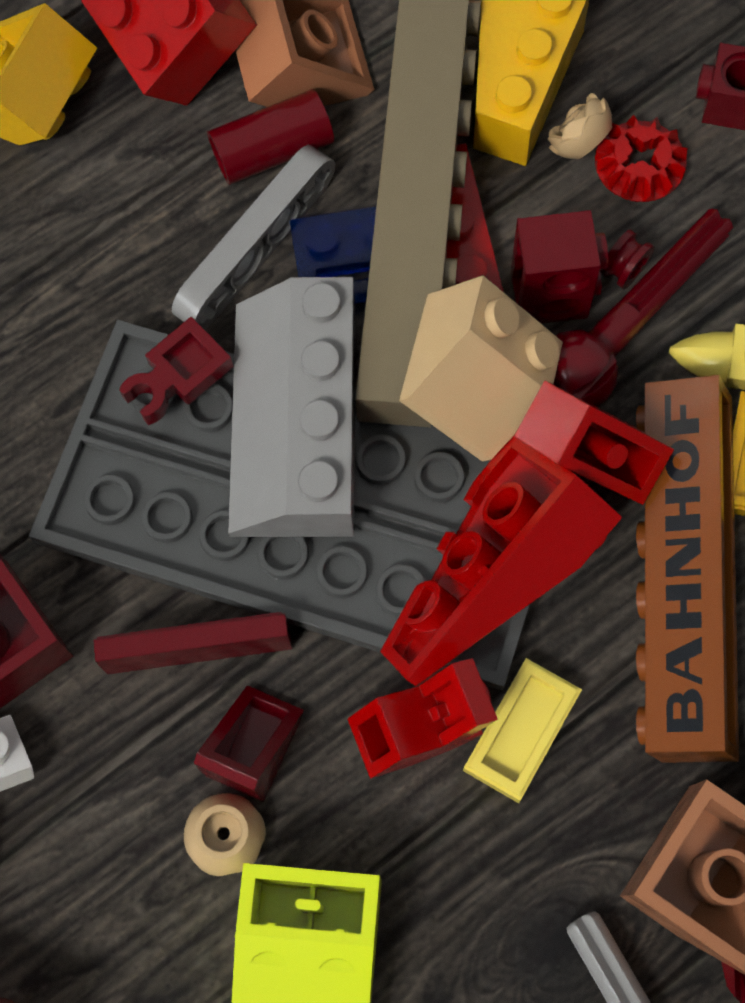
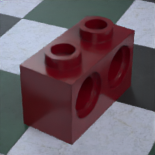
[510,210,608,323]

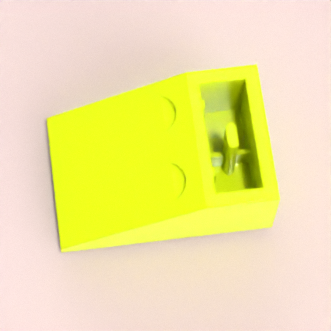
[232,863,382,1003]

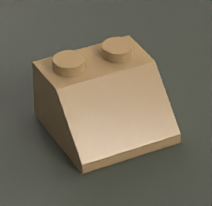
[399,276,563,462]

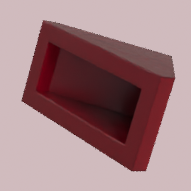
[194,685,304,802]

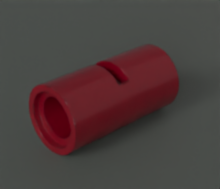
[207,89,334,185]

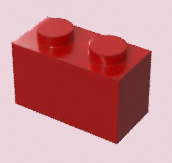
[514,380,674,505]

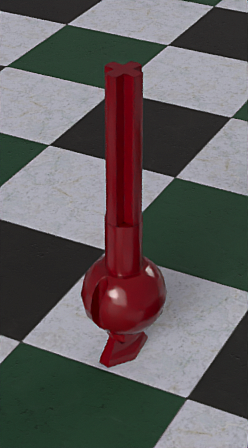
[553,208,733,407]

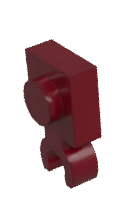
[119,317,234,425]

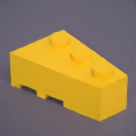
[473,0,589,166]

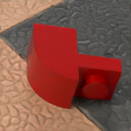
[347,658,498,779]

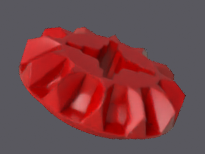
[595,115,688,202]

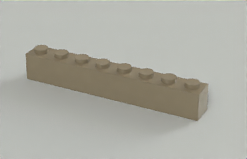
[356,0,481,428]

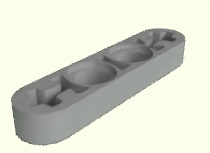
[172,145,335,330]

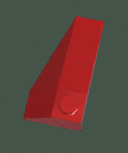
[380,436,622,686]

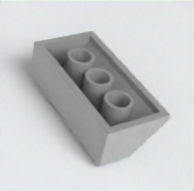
[228,277,356,537]

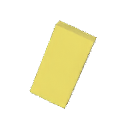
[463,658,582,803]

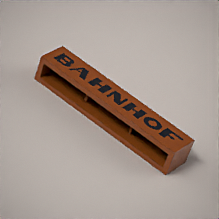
[636,375,739,763]

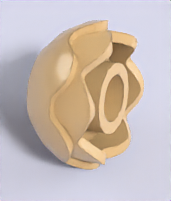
[548,93,612,159]
[184,793,266,876]

